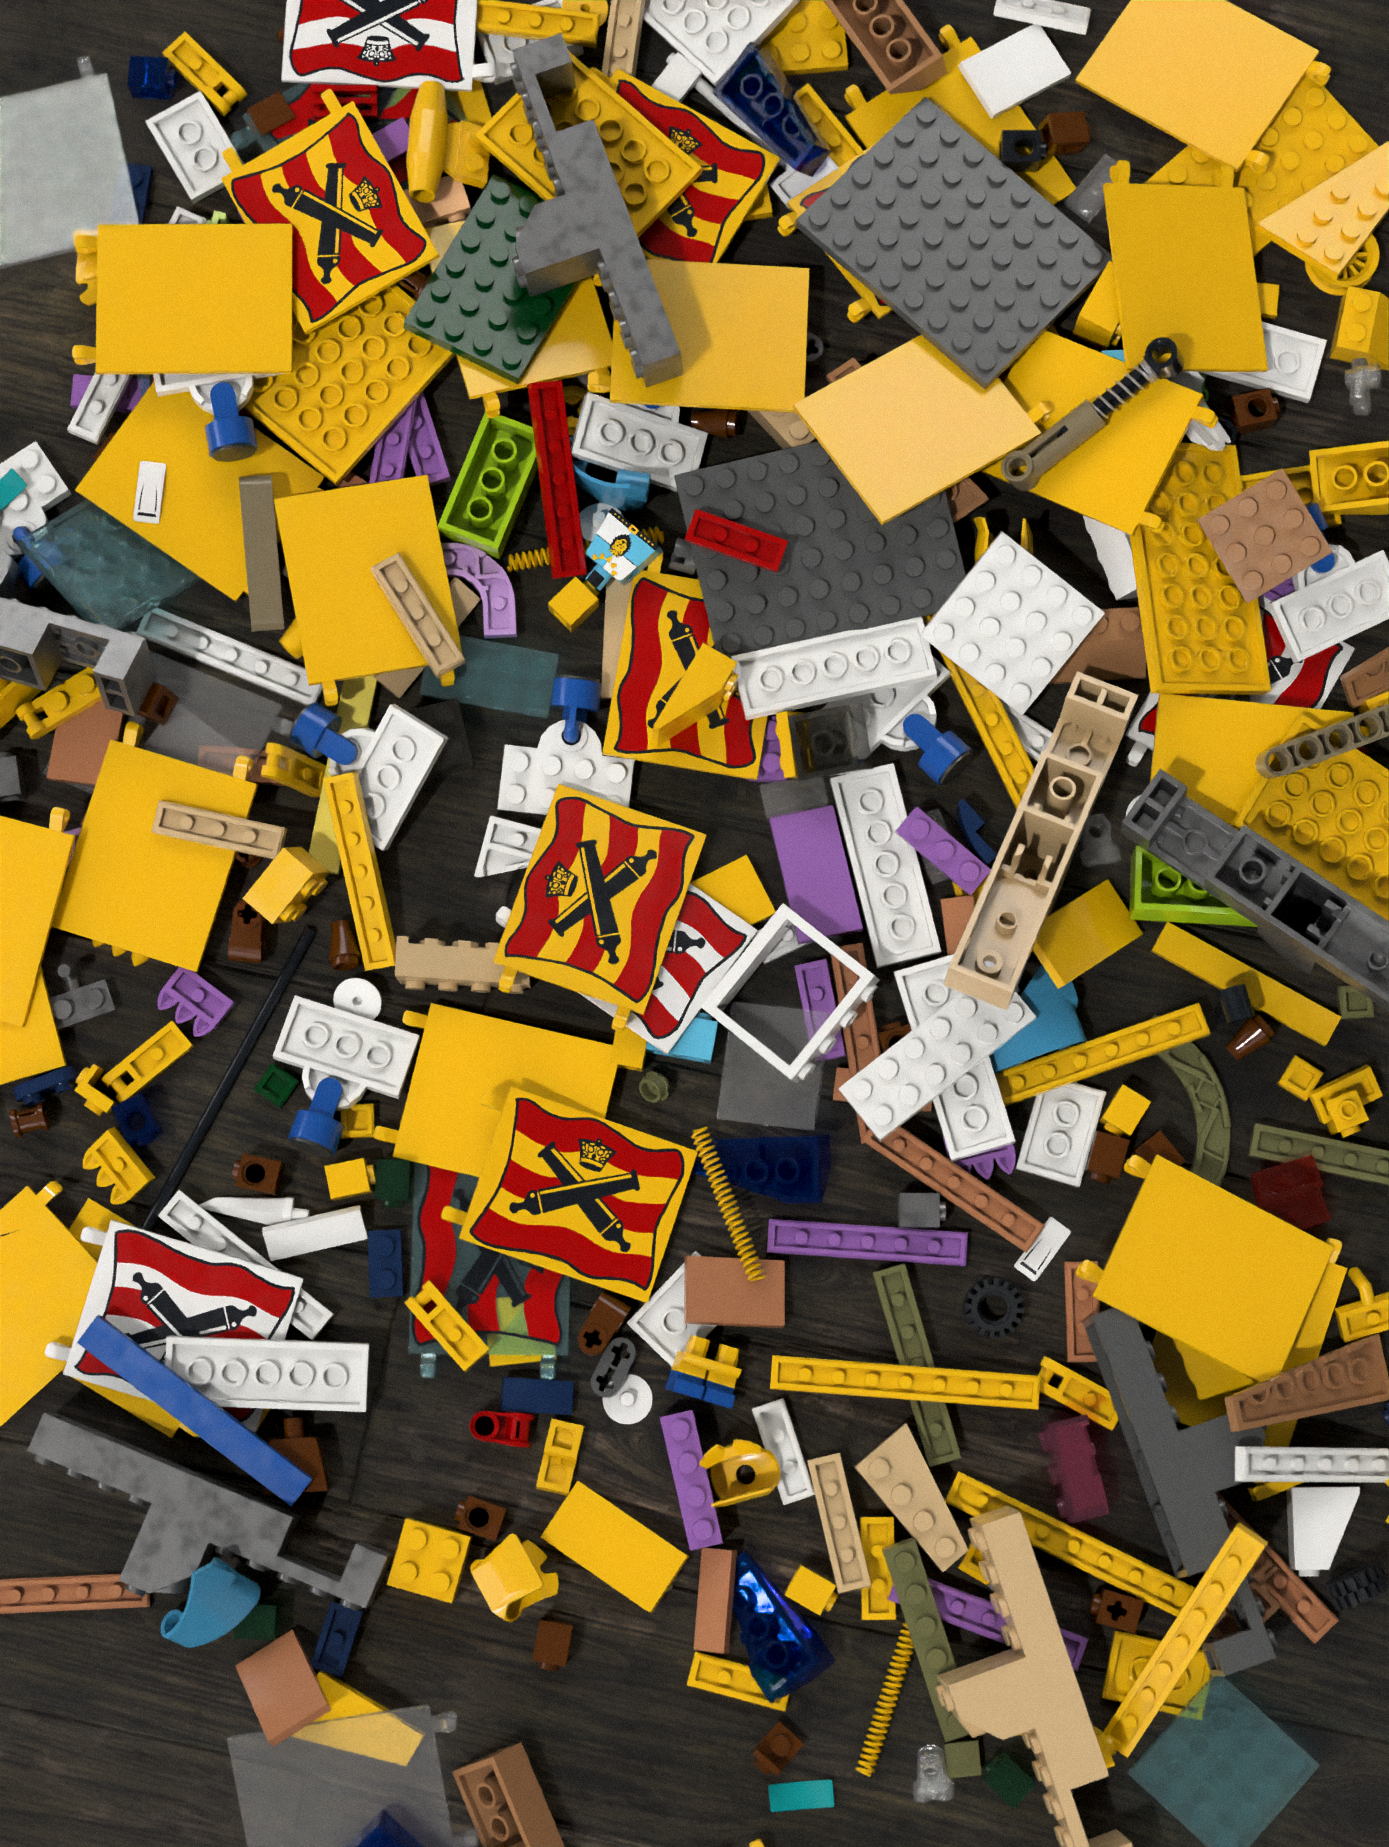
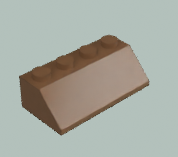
[823,0,947,94]
[1047,607,1146,685]
[452,1742,565,1847]

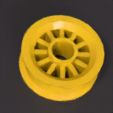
[1305,234,1379,296]

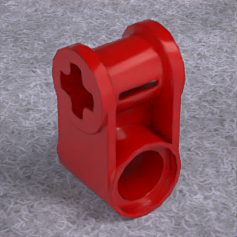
[469,1411,535,1448]

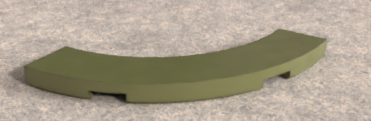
[1151,1014,1231,1187]

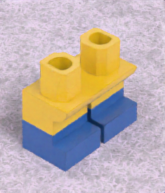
[665,1335,742,1409]

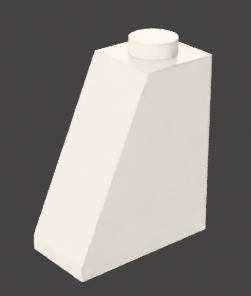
[1286,1486,1360,1576]

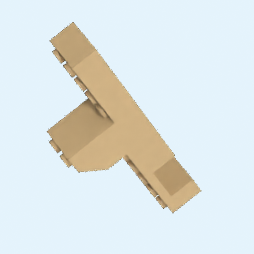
[944,671,1138,1010]
[935,1505,1133,1847]

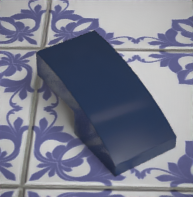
[956,799,997,867]
[500,1377,574,1415]

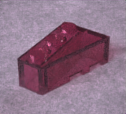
[1038,1414,1110,1524]

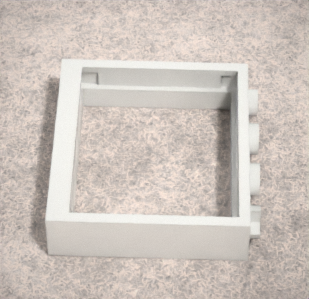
[700,903,879,1083]

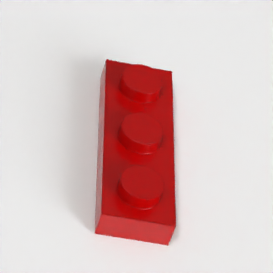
[685,509,788,573]

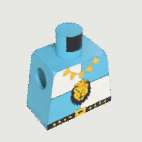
[585,508,663,591]

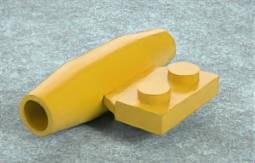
[406,81,490,203]

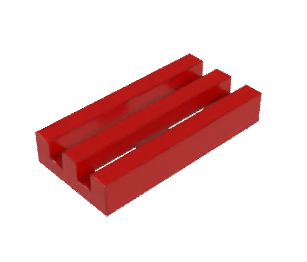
[313,85,378,120]

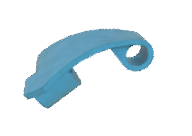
[569,437,651,512]
[989,964,1087,1074]
[160,1557,261,1648]

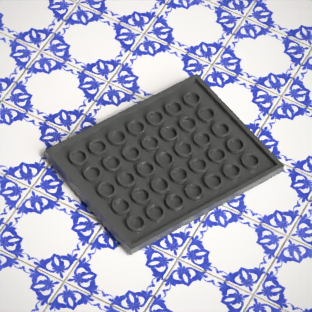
[795,97,1112,389]
[674,441,966,658]

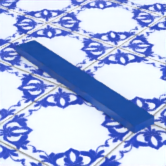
[77,1314,313,1506]

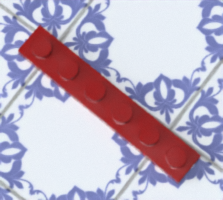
[527,380,587,579]

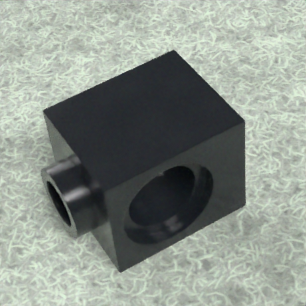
[999,130,1046,172]

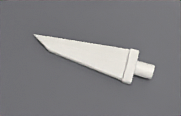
[199,1197,310,1225]

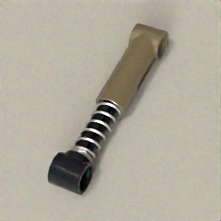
[1001,337,1184,491]

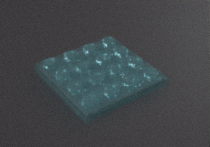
[18,499,200,630]
[1127,1676,1320,1847]

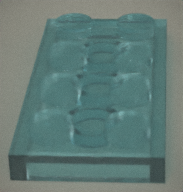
[419,635,559,719]

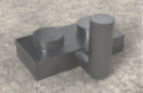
[50,964,117,1032]

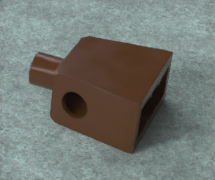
[263,1417,331,1495]

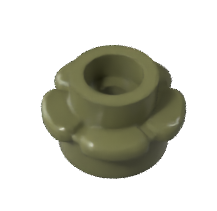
[639,1071,669,1103]

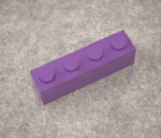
[660,1410,723,1551]

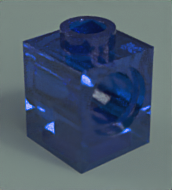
[127,56,177,100]
[111,1093,163,1147]

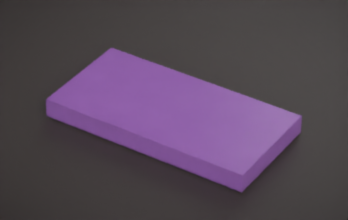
[769,805,863,945]

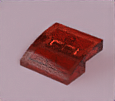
[1251,1155,1332,1230]

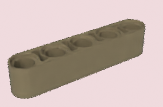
[239,475,284,632]
[1255,703,1389,779]

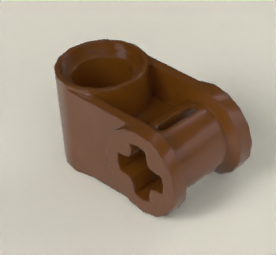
[228,900,266,964]
[578,1290,632,1356]

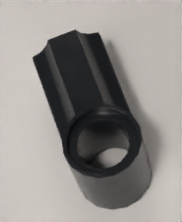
[1214,984,1255,1025]

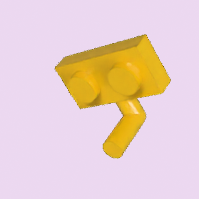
[1334,1267,1389,1343]

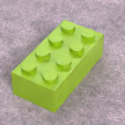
[437,412,538,559]
[1129,846,1258,927]

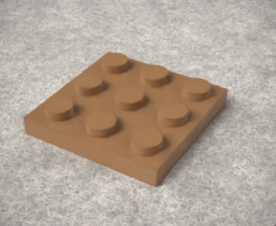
[1197,468,1333,604]

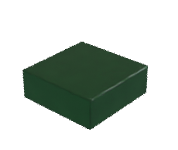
[253,1063,300,1109]

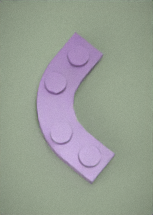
[441,543,517,639]

